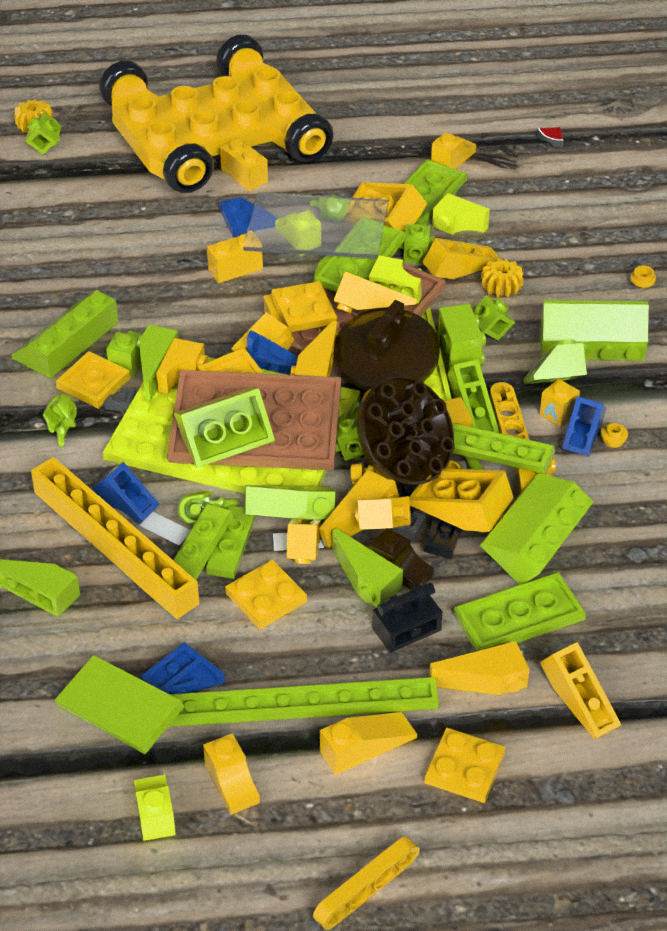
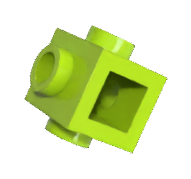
[25,112,62,155]
[399,224,435,264]
[473,295,516,341]
[336,417,364,461]

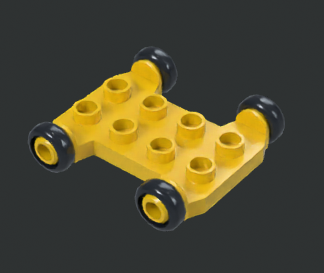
[99,34,334,193]

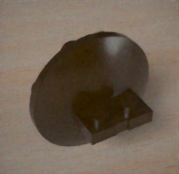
[334,300,440,391]
[356,376,455,486]

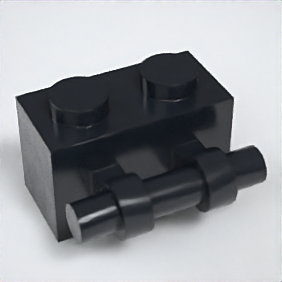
[372,582,443,653]

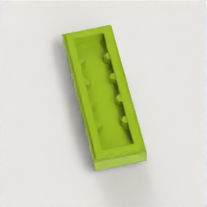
[174,504,234,580]
[206,505,256,579]

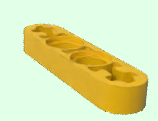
[490,382,529,440]
[313,836,420,930]

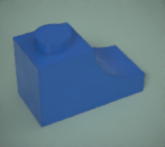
[562,397,607,457]
[91,462,160,524]

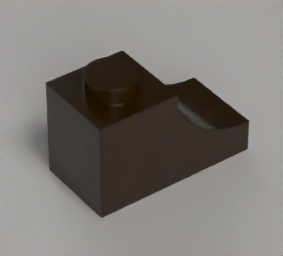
[370,528,434,589]

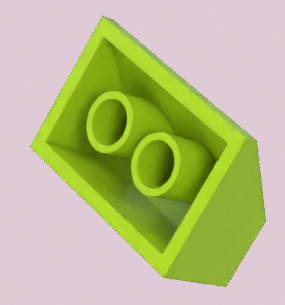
[174,387,275,468]

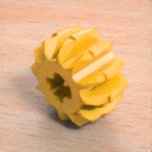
[14,99,53,133]
[481,258,524,298]

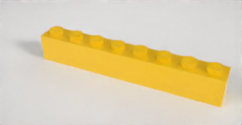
[31,457,200,619]

